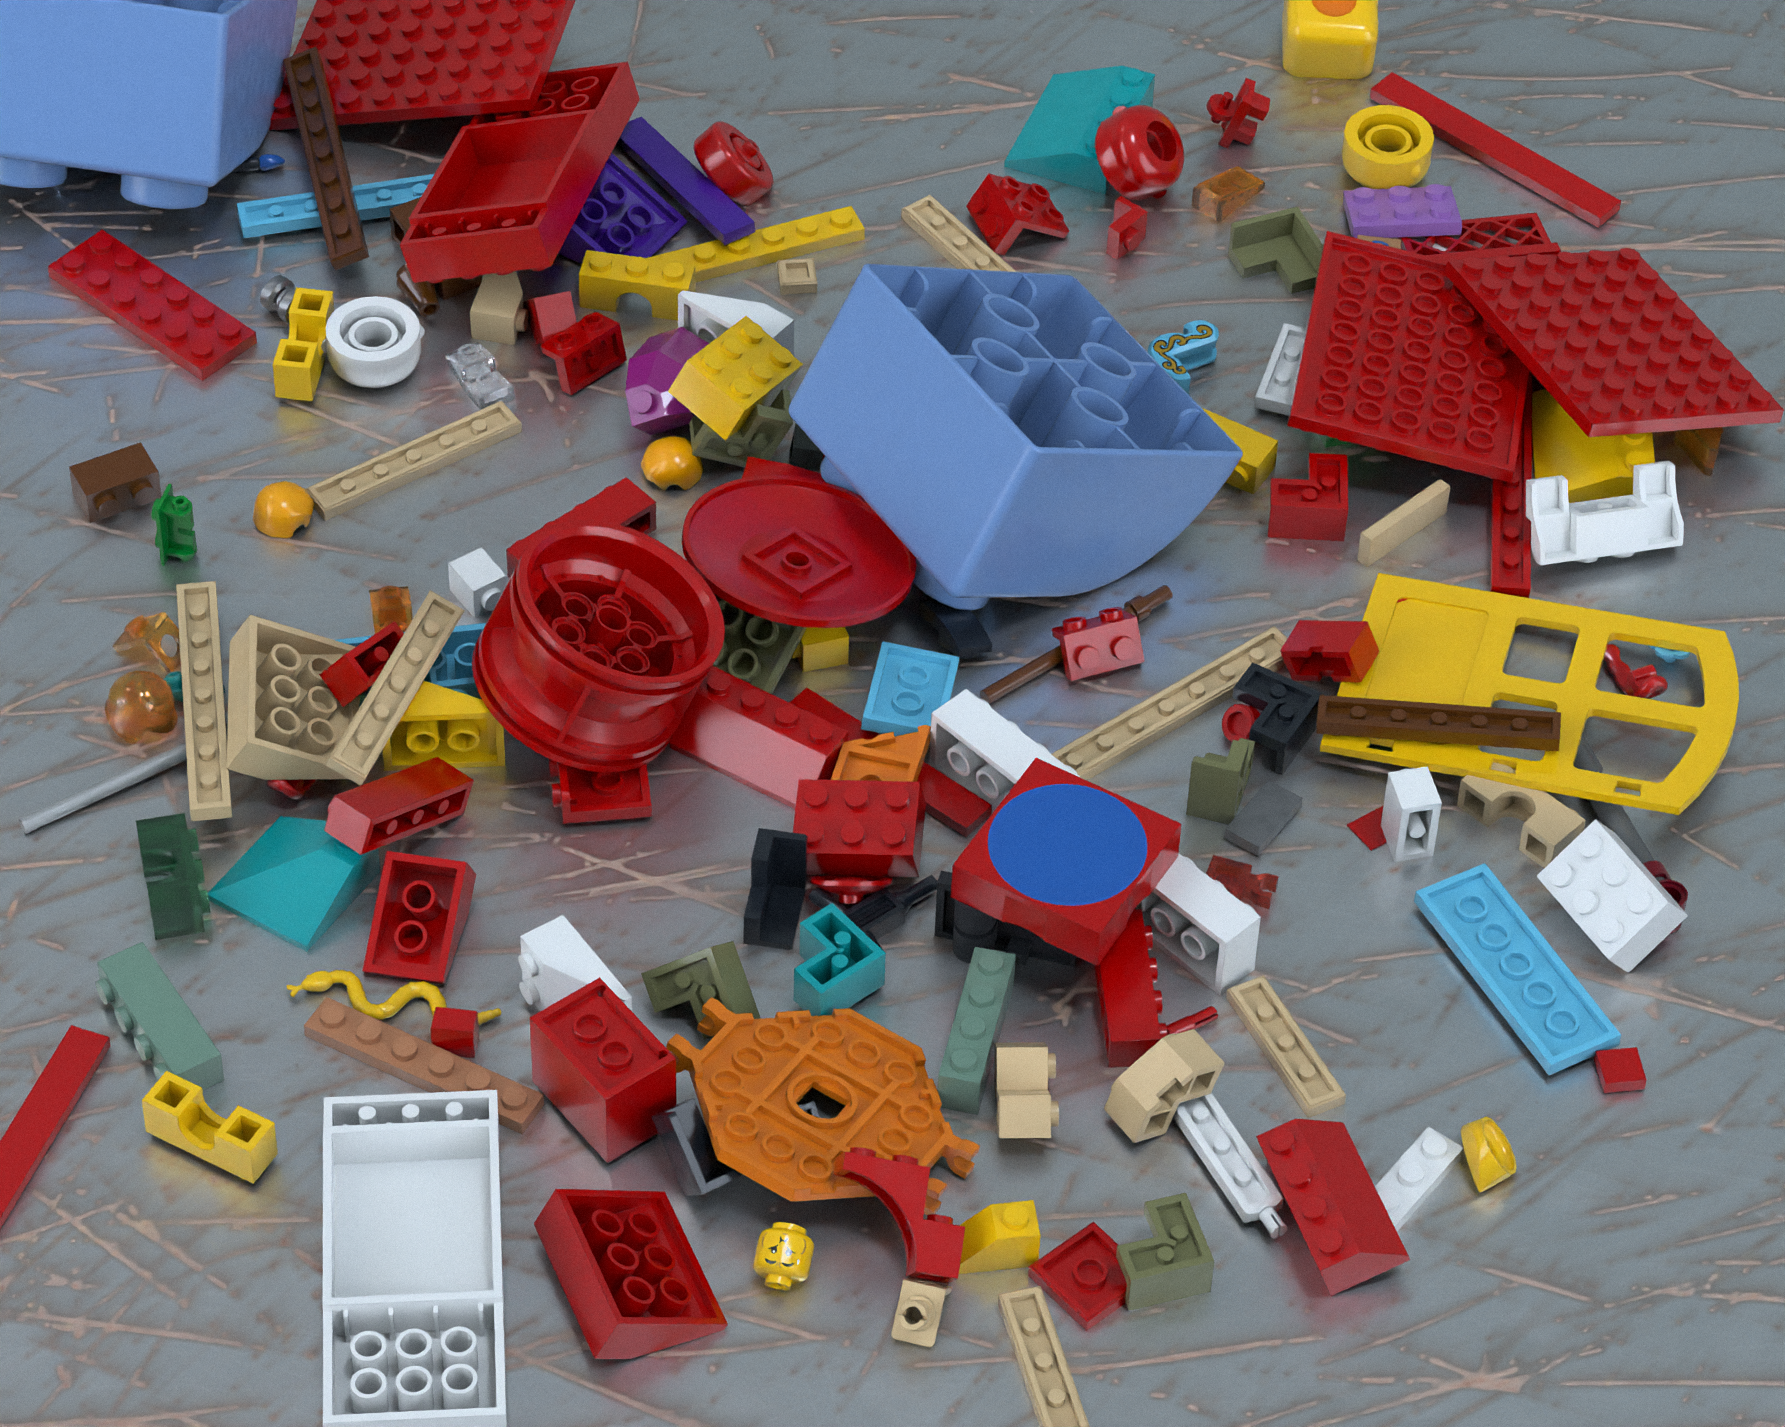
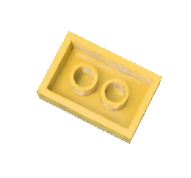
[668,316,803,441]

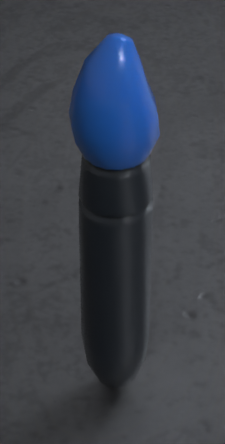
[231,154,285,173]

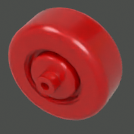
[693,121,774,206]

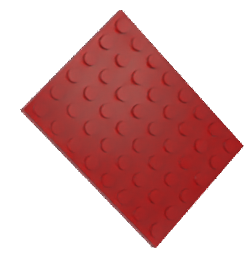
[269,0,576,131]
[1287,231,1529,482]
[1444,248,1784,437]

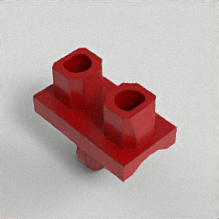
[1206,78,1270,149]

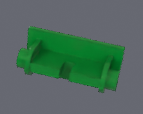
[151,484,197,566]

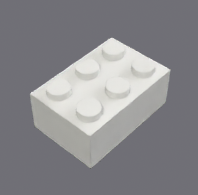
[1537,819,1688,973]

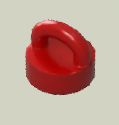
[1222,704,1260,742]

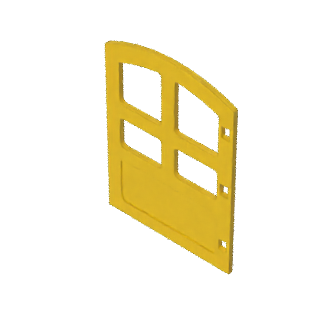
[1320,573,1739,815]

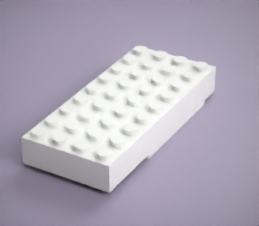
[323,1090,507,1427]

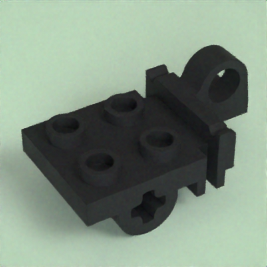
[934,871,1077,967]

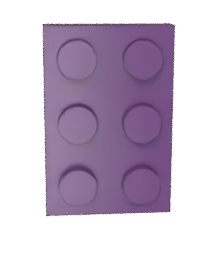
[1343,184,1462,238]

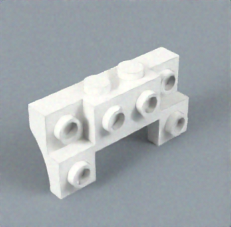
[1526,461,1684,565]

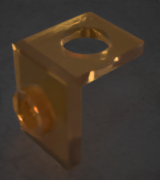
[112,612,181,673]

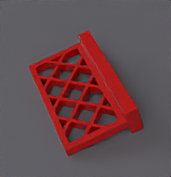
[1397,213,1561,261]

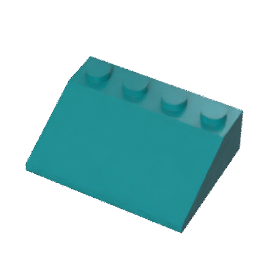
[1004,65,1155,194]

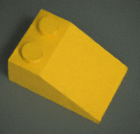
[383,681,505,771]

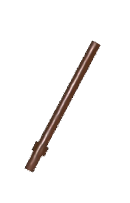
[980,585,1173,704]

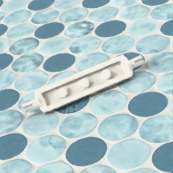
[1173,1093,1288,1238]

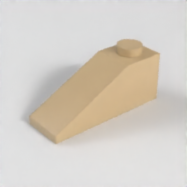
[470,271,529,345]

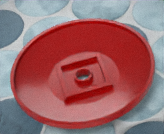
[682,475,916,628]

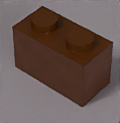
[69,442,162,523]

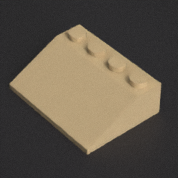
[227,615,360,780]

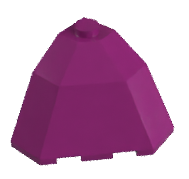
[625,327,771,435]

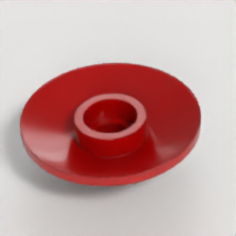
[810,875,892,904]

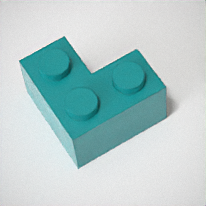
[793,903,886,1016]

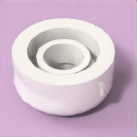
[321,296,425,389]

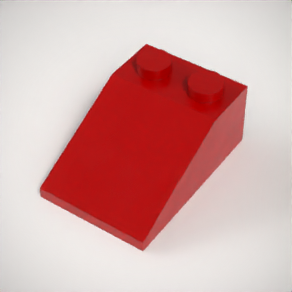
[362,851,476,984]

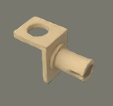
[891,1277,952,1347]

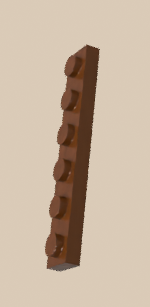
[1316,695,1561,751]

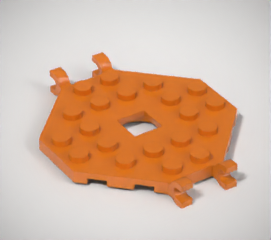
[666,997,980,1215]

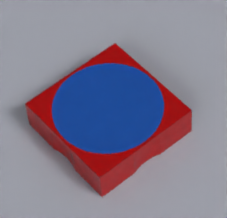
[951,758,1182,966]

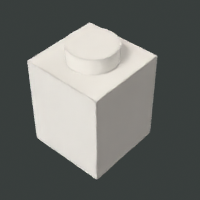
[448,547,507,618]

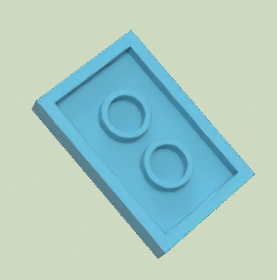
[861,641,960,736]

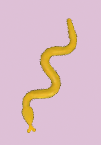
[287,970,502,1026]

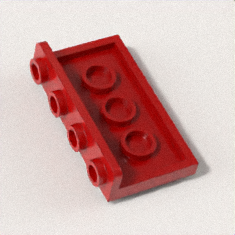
[548,758,652,824]

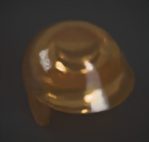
[104,670,178,744]

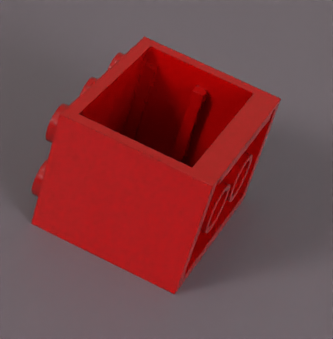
[530,977,677,1163]

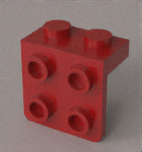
[966,173,1069,255]

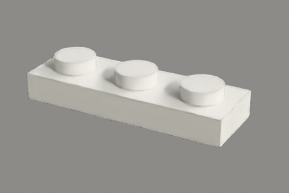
[1254,323,1306,415]
[1375,1126,1464,1232]

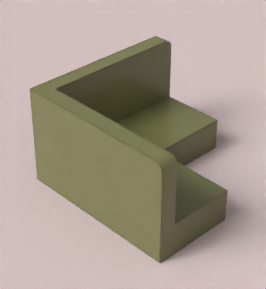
[1228,206,1323,294]
[689,389,793,467]
[1186,738,1255,825]
[641,941,760,1040]
[1116,1193,1214,1311]

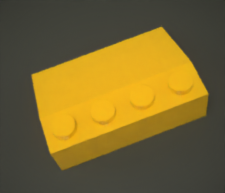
[1532,389,1655,503]

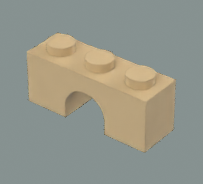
[1457,762,1586,868]

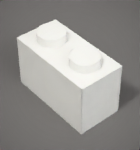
[1381,766,1442,862]

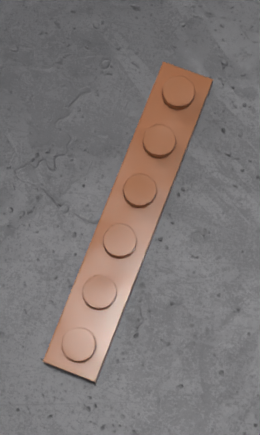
[304,997,544,1135]

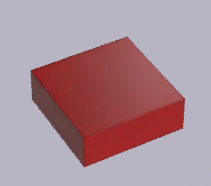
[1594,1047,1647,1093]

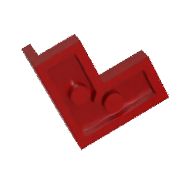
[1268,453,1348,541]

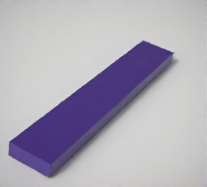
[617,116,755,245]

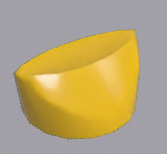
[1461,1116,1517,1192]

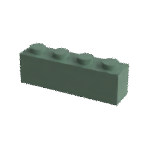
[95,942,224,1090]
[937,947,1016,1115]

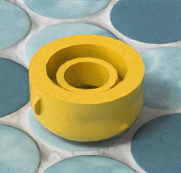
[1342,105,1434,189]

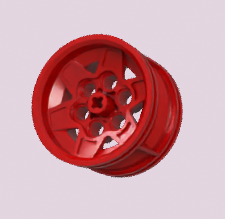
[472,520,725,772]

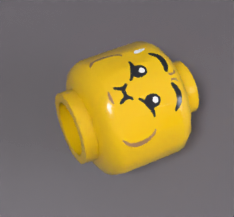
[753,1222,814,1290]

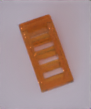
[1191,166,1265,223]

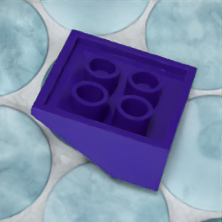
[558,153,688,264]

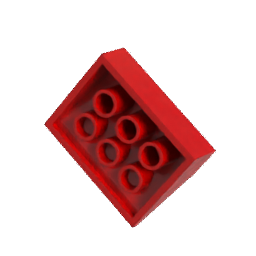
[534,1189,728,1359]

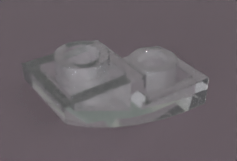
[445,342,515,410]

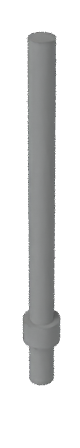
[19,723,228,834]

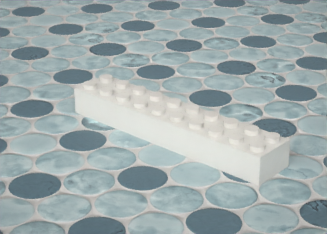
[929,689,1261,996]

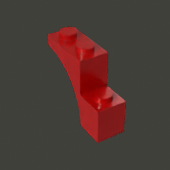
[834,1147,965,1284]

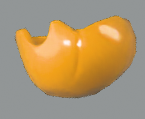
[641,436,703,490]
[253,481,314,538]

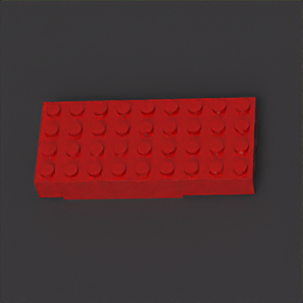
[400,62,640,283]

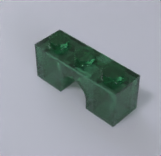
[136,813,211,940]

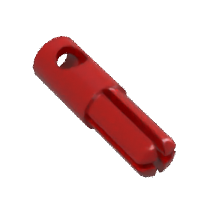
[1166,1006,1218,1035]

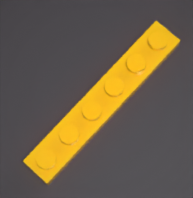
[648,206,865,283]

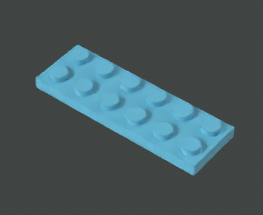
[1414,863,1621,1075]

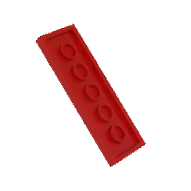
[48,229,257,381]

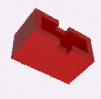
[1280,620,1380,682]

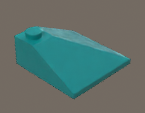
[206,816,380,952]

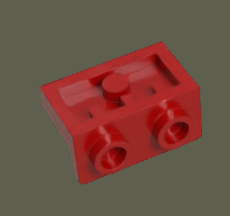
[541,312,627,395]

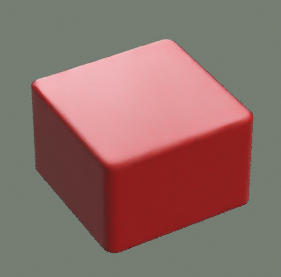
[430,1007,480,1058]

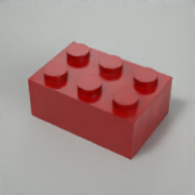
[793,779,926,877]

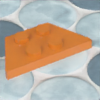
[831,725,931,782]

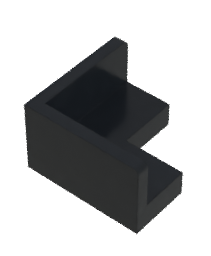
[1233,662,1323,775]
[743,828,808,950]
[651,1098,743,1196]

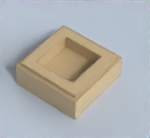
[777,258,817,295]

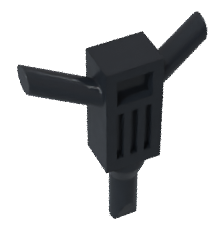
[809,875,937,951]

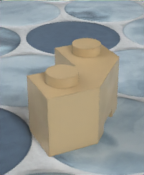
[1104,1029,1225,1143]
[994,1042,1059,1138]

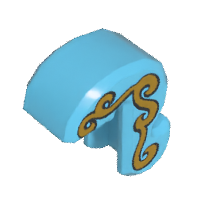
[1147,320,1219,395]

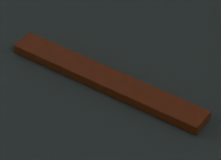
[283,47,369,270]

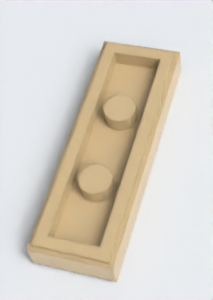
[1357,479,1450,567]

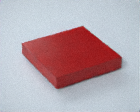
[1028,1221,1127,1331]

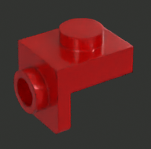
[1106,196,1148,260]

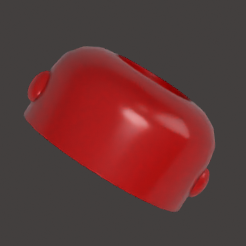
[1095,105,1184,201]

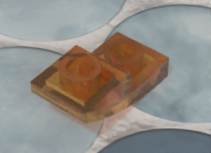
[369,586,413,634]

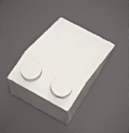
[678,290,794,356]
[518,915,632,1011]

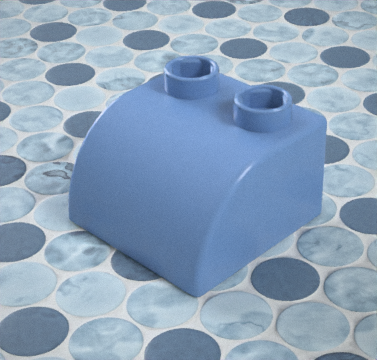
[0,0,298,209]
[788,264,1243,611]

